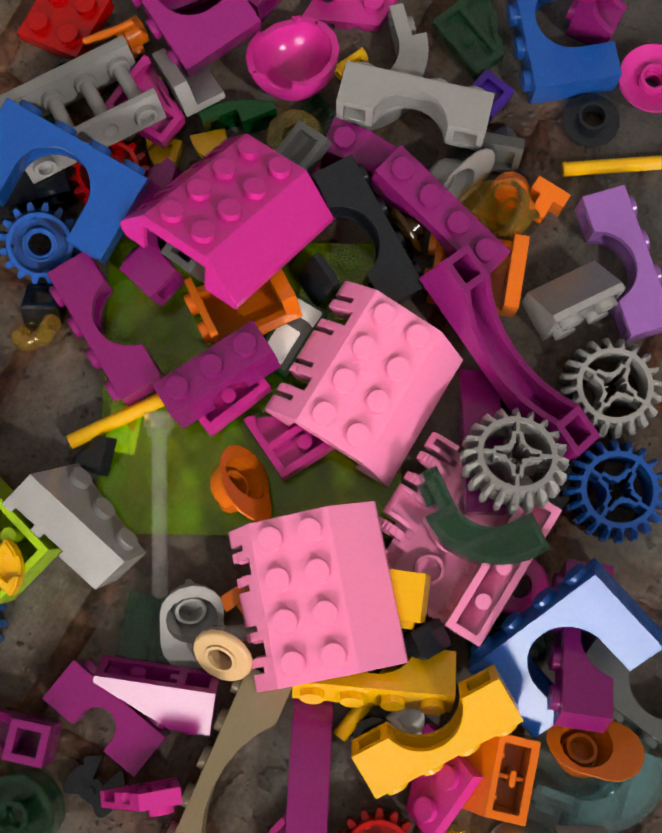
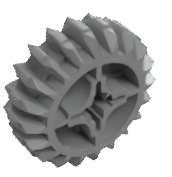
[559,337,662,440]
[459,407,569,515]

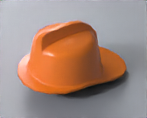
[209,445,272,522]
[546,721,645,782]

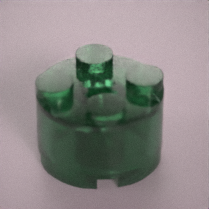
[0,768,65,833]

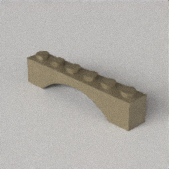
[166,668,292,833]

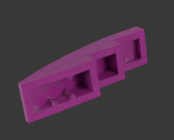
[459,369,506,515]
[285,698,334,833]

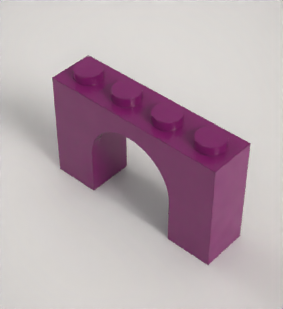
[131,0,261,78]

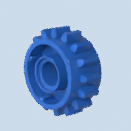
[0,201,81,284]

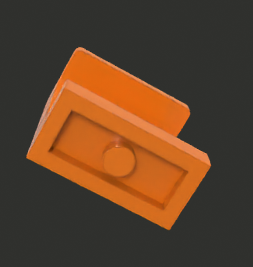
[423,233,530,318]
[183,269,303,345]

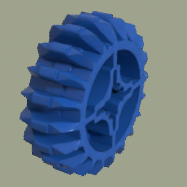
[562,439,662,544]

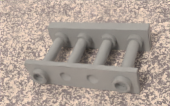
[0,35,167,184]

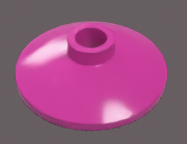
[618,44,662,113]

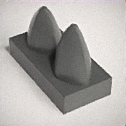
[446,123,525,173]

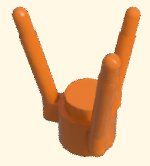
[82,15,150,94]

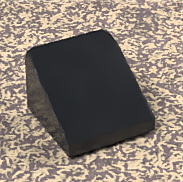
[297,253,339,306]
[20,283,64,329]
[403,618,451,660]

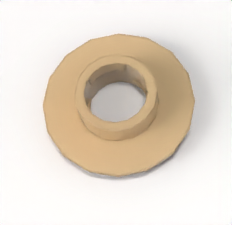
[193,629,253,681]

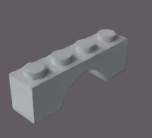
[336,61,495,151]

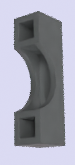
[582,634,662,750]

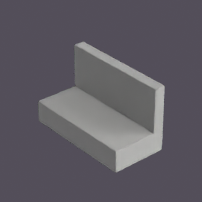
[152,48,226,117]

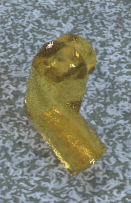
[11,314,61,352]

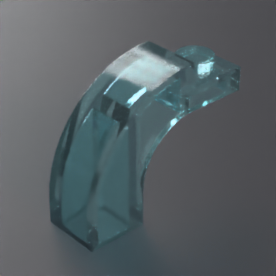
[531,752,662,833]

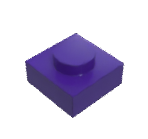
[472,69,515,122]

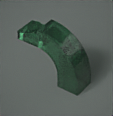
[416,466,551,566]

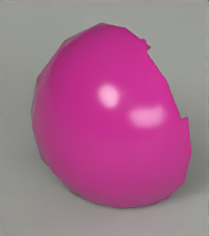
[245,15,340,102]

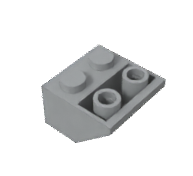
[521,260,626,341]

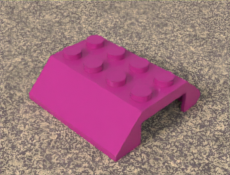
[120,133,333,310]

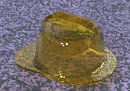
[459,178,540,238]

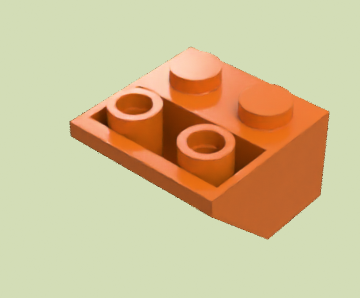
[462,732,541,827]

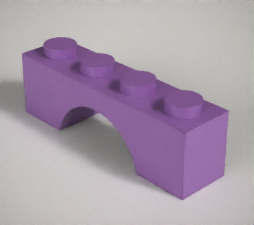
[574,185,662,344]

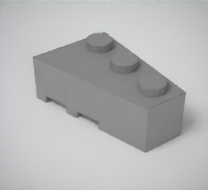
[2,463,146,590]

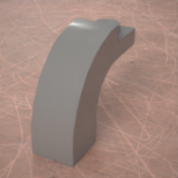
[356,3,429,131]

